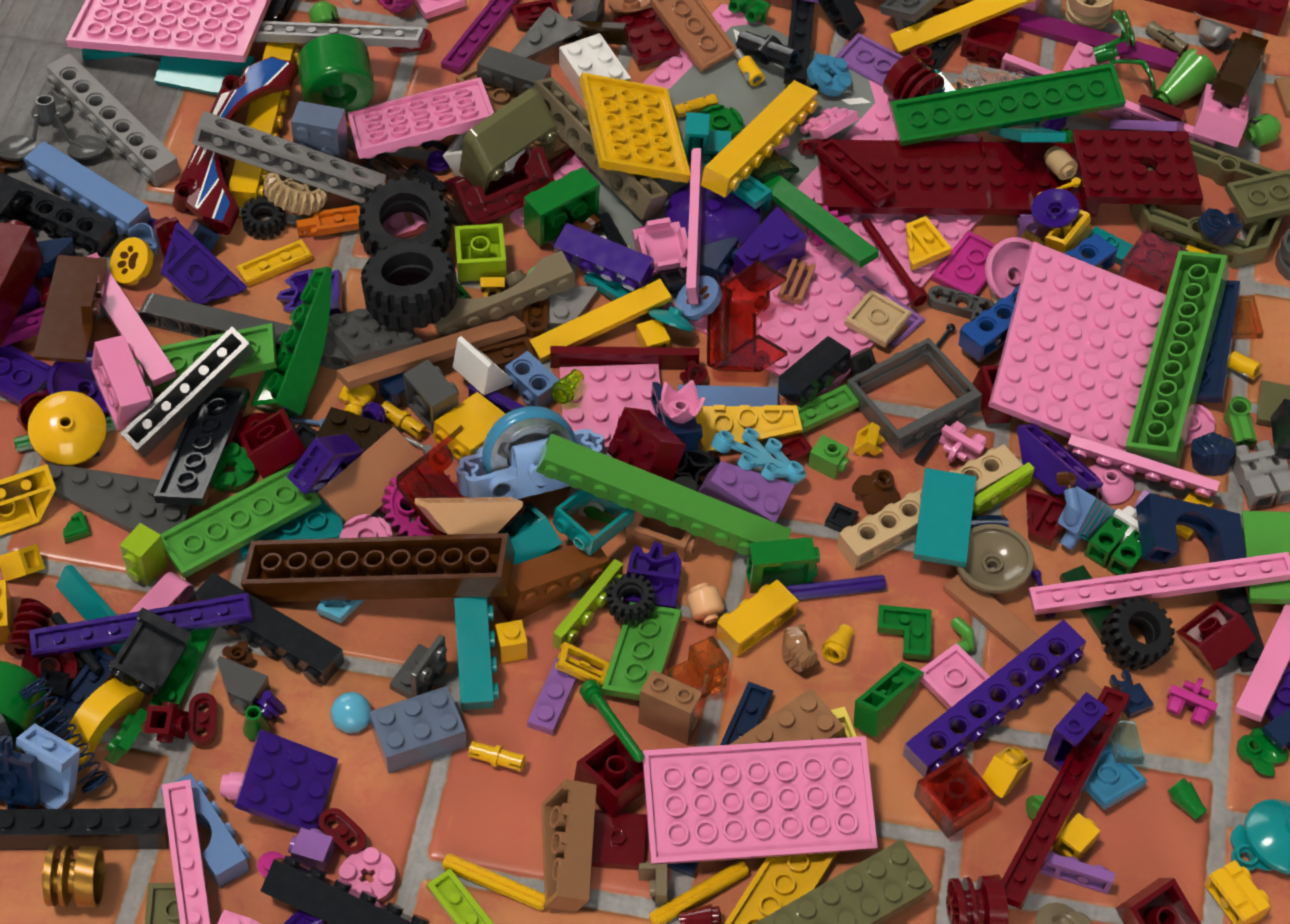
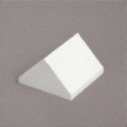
[453,336,514,395]

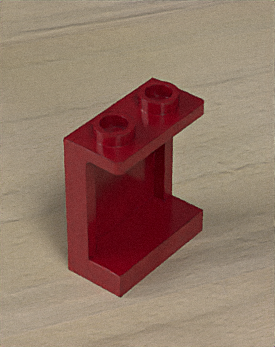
[960,13,1021,68]

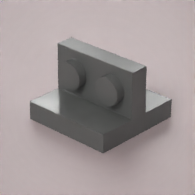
[879,0,942,31]

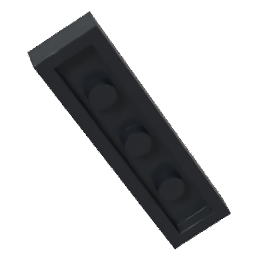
[1216,586,1264,672]

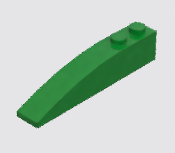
[251,266,332,417]

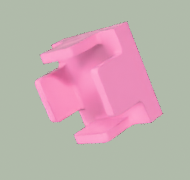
[632,217,688,276]

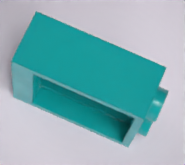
[552,489,636,556]

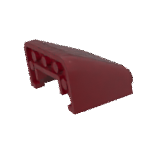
[443,145,555,225]

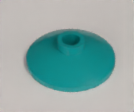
[649,306,695,332]

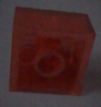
[914,754,997,838]

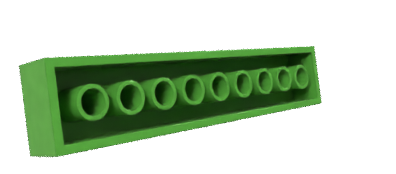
[1125,251,1229,468]

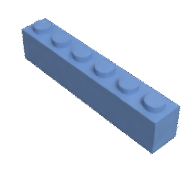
[24,141,151,237]

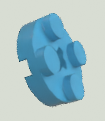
[807,54,851,96]

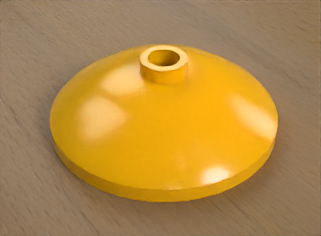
[28,391,107,466]

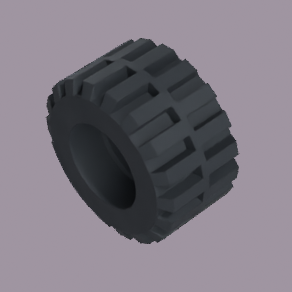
[1099,597,1175,671]

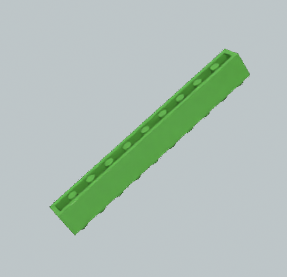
[536,433,791,555]

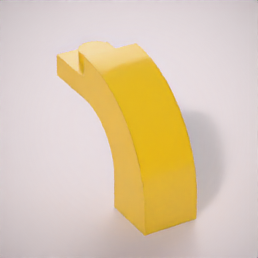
[66,678,145,766]

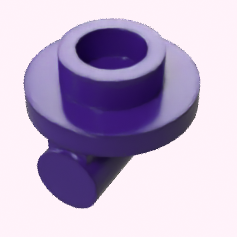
[256,690,285,720]

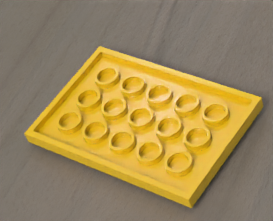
[579,72,691,183]

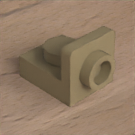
[638,861,667,907]

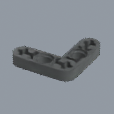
[927,285,995,359]

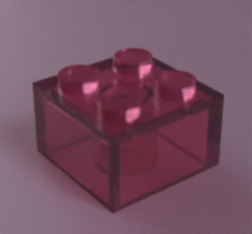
[1118,229,1188,294]

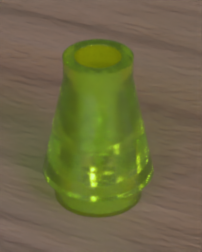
[551,369,584,404]

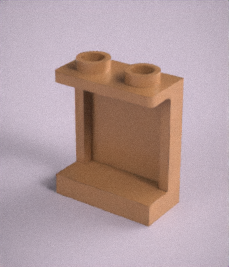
[638,670,701,745]

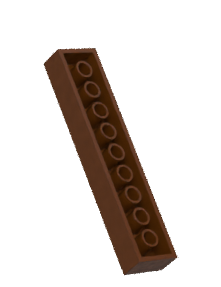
[241,533,515,602]

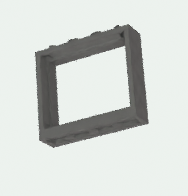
[847,338,982,454]

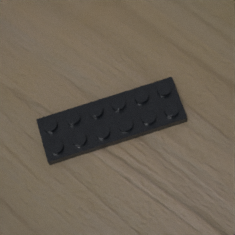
[153,387,251,506]

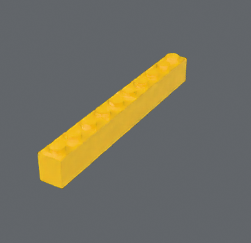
[228,21,304,207]

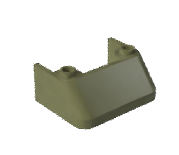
[459,88,558,196]

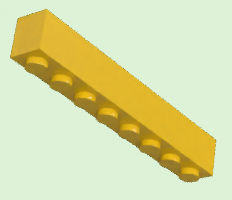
[701,80,818,197]

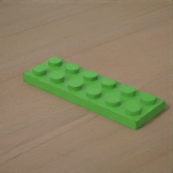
[134,323,277,394]
[160,463,321,579]

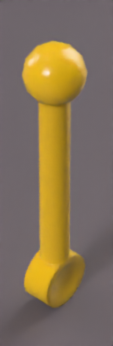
[1037,177,1081,195]

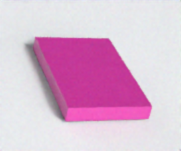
[931,230,995,296]

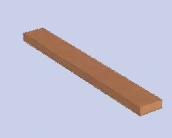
[337,315,526,389]
[943,574,1103,703]

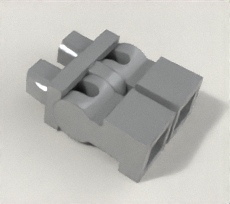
[1232,440,1290,511]

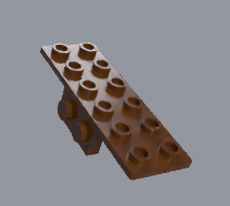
[34,255,107,363]

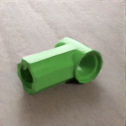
[1223,396,1257,448]

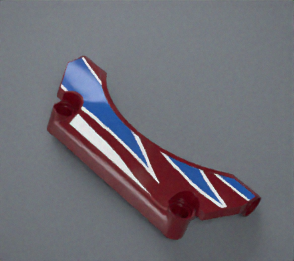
[172,57,298,235]

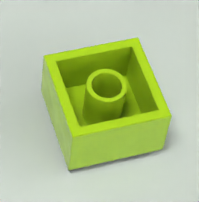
[454,223,507,282]

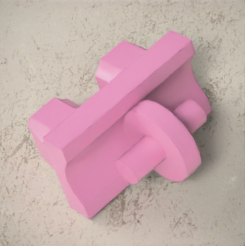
[938,421,987,463]

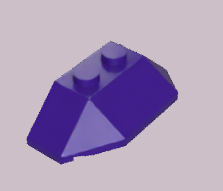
[1017,424,1104,495]

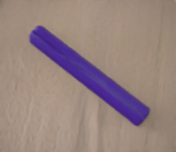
[785,575,886,600]

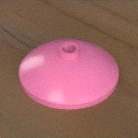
[985,237,1033,299]

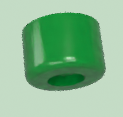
[297,34,375,116]
[0,660,47,751]

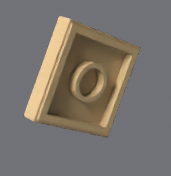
[844,289,912,348]

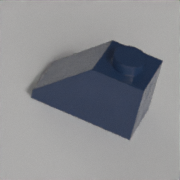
[34,237,76,281]

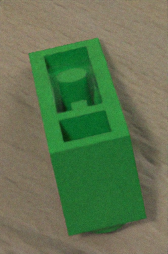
[854,661,924,737]

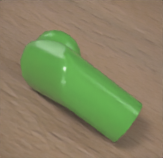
[951,617,975,654]

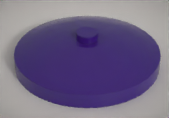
[666,183,761,247]

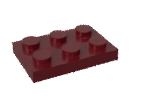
[614,7,680,67]

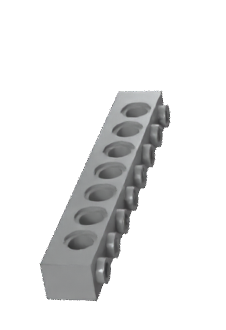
[46,53,180,187]
[192,111,386,203]

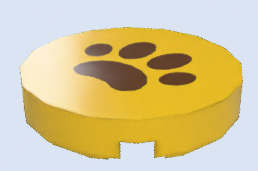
[110,237,153,286]

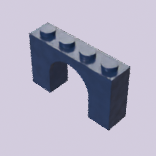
[1136,493,1247,564]

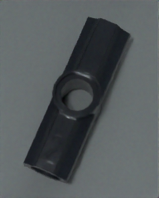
[736,31,801,69]

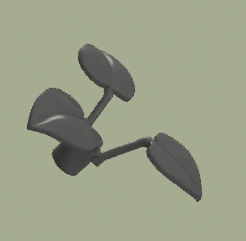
[0,90,108,161]

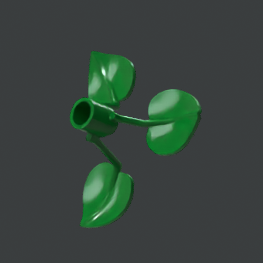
[1093,9,1156,99]

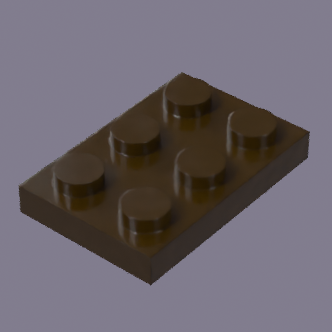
[315,407,402,454]

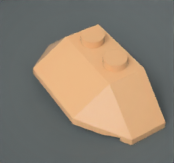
[415,497,523,535]

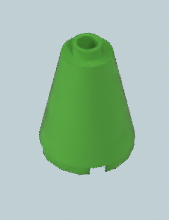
[1156,49,1218,106]

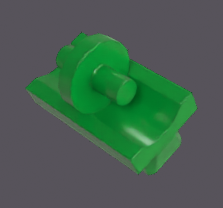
[728,0,771,24]

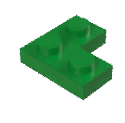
[877,605,932,661]
[105,708,147,765]

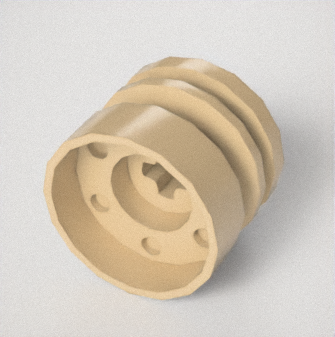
[1064,0,1114,30]

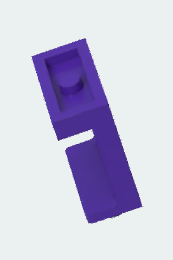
[1043,692,1108,771]

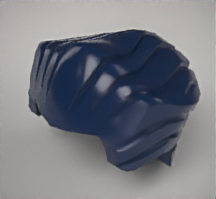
[1198,208,1244,246]
[1191,432,1236,476]

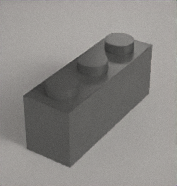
[477,46,551,94]

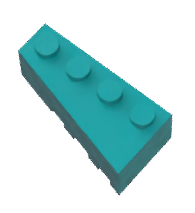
[454,597,499,710]

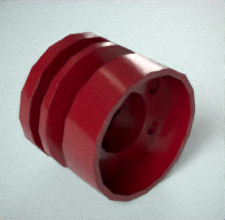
[883,54,945,101]
[946,874,1009,924]

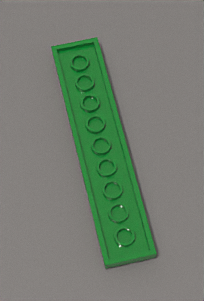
[889,63,1126,146]

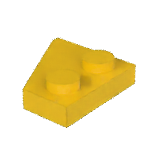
[905,216,952,271]

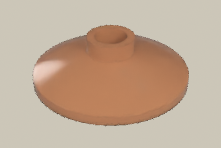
[608,0,650,15]

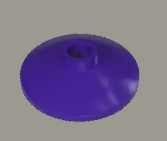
[1031,189,1080,228]

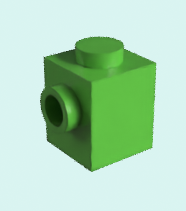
[808,434,850,480]

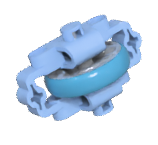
[456,406,606,499]

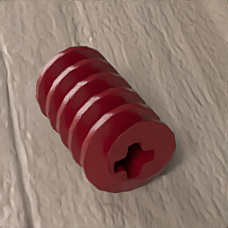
[4,598,53,659]

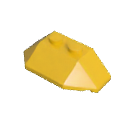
[0,464,56,536]

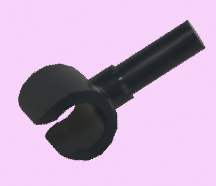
[421,140,448,152]

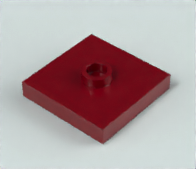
[591,811,647,870]

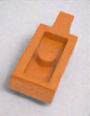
[296,205,360,237]

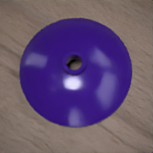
[47,350,109,415]

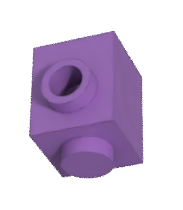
[288,828,335,872]

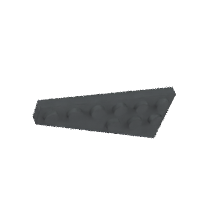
[45,462,193,534]

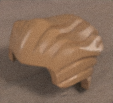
[782,624,820,672]

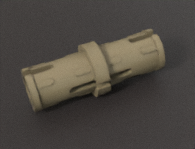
[1145,20,1189,56]

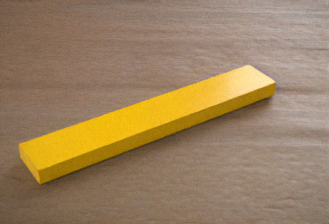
[529,279,672,363]

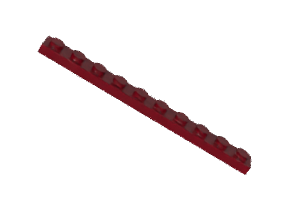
[1002,686,1130,910]

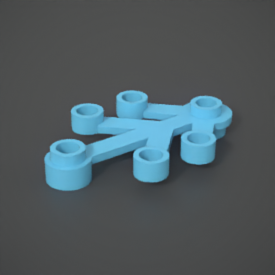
[711,428,806,484]

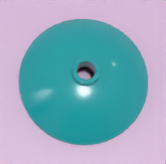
[1244,799,1290,875]

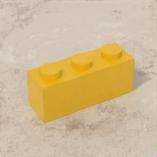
[716,580,799,657]

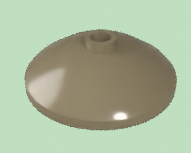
[956,524,1034,593]

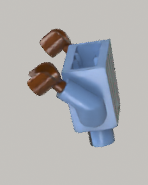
[1056,471,1116,550]

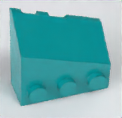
[496,502,562,565]

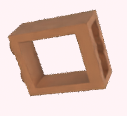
[626,511,697,562]

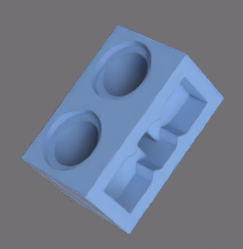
[505,351,561,407]

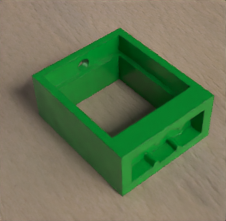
[746,537,820,593]

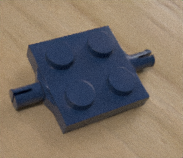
[0,735,41,809]

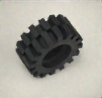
[241,195,286,240]
[606,573,656,625]

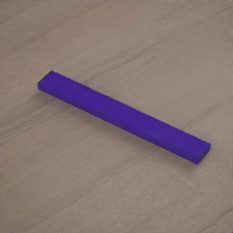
[29,593,253,659]

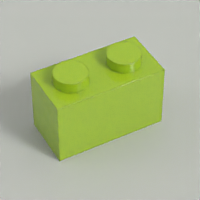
[120,523,168,586]

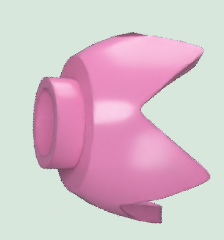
[659,380,705,424]

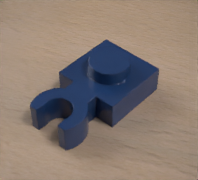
[1109,669,1154,719]

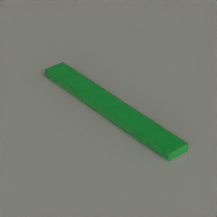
[750,162,879,268]

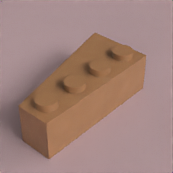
[541,779,596,912]

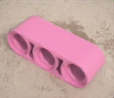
[129,572,194,613]

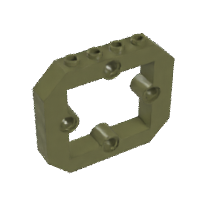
[1130,139,1284,269]

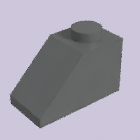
[217,656,270,713]

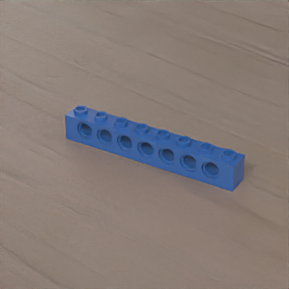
[958,233,1118,362]

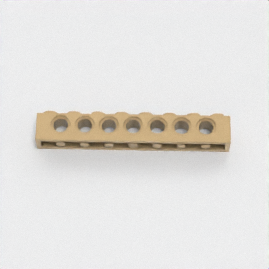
[837,444,1023,570]

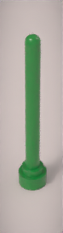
[580,680,645,763]

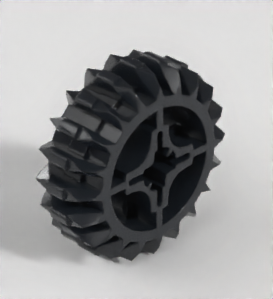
[673,446,720,492]

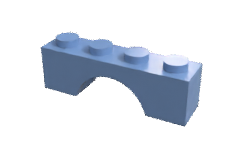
[161,773,250,888]

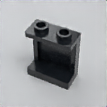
[108,607,192,696]

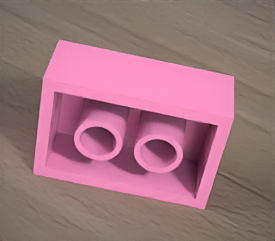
[1193,83,1251,147]
[91,335,153,431]

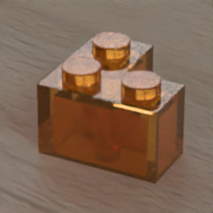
[664,635,729,702]

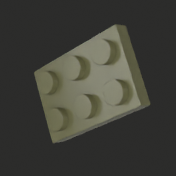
[1225,169,1290,224]

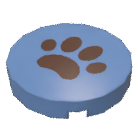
[676,276,722,320]

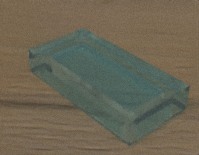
[1110,720,1145,765]

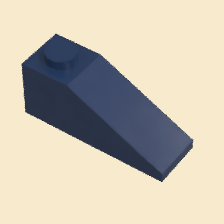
[651,382,703,451]

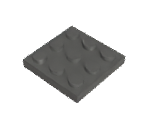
[327,309,422,364]

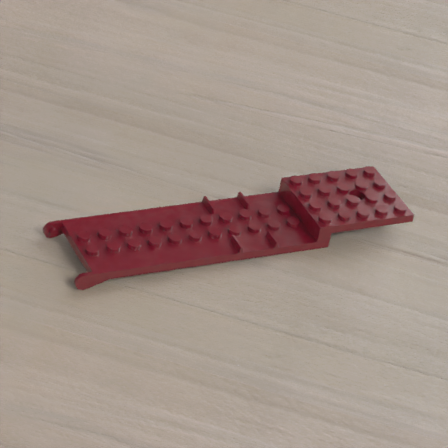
[798,130,1203,217]

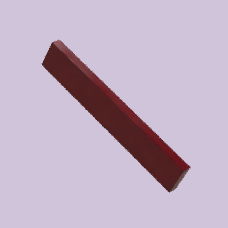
[550,346,700,370]

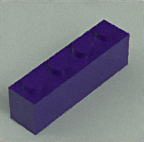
[553,223,655,291]

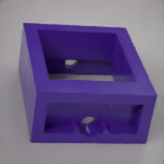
[287,434,364,494]

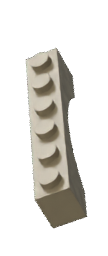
[433,251,576,338]

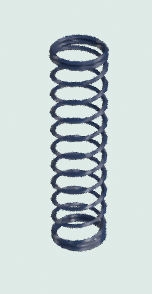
[19,677,109,794]

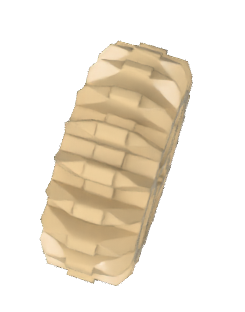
[263,171,328,216]

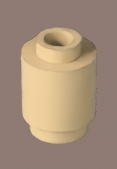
[1044,146,1078,180]

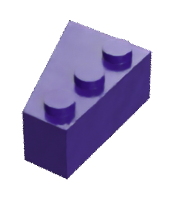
[733,206,807,287]

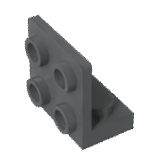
[390,634,448,699]

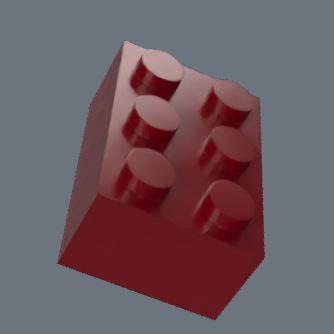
[608,407,686,481]

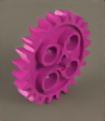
[381,465,462,536]

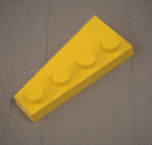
[695,405,803,453]

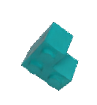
[684,112,732,166]

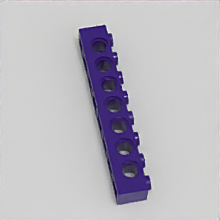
[903,619,1086,778]

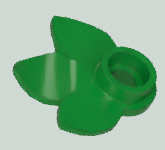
[1236,727,1289,777]

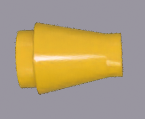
[822,624,854,663]

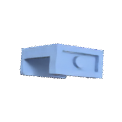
[16,724,80,809]

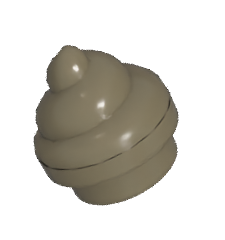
[505,270,527,289]

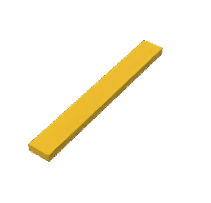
[890,0,1037,55]

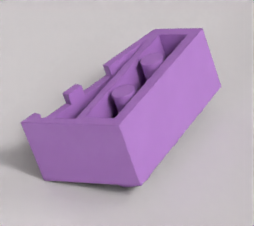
[698,461,795,523]

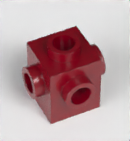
[144,702,189,743]

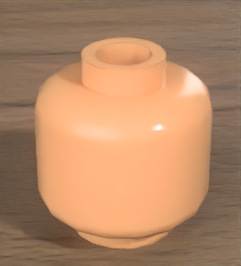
[686,583,724,624]

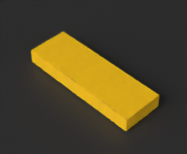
[236,239,313,288]

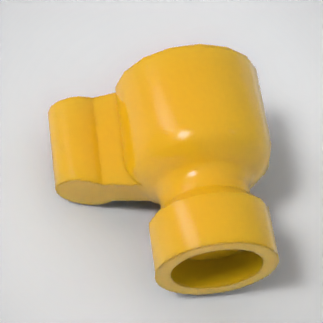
[337,384,376,416]

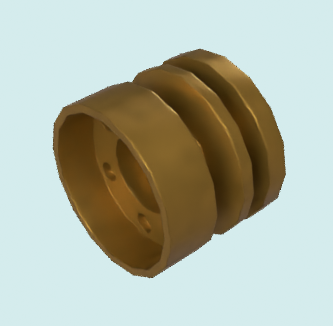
[42,845,105,907]

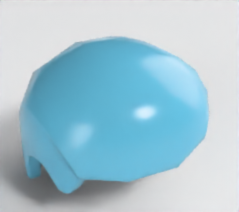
[330,692,372,733]

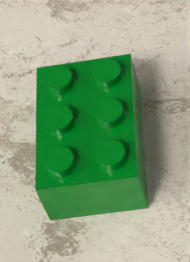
[524,167,600,246]

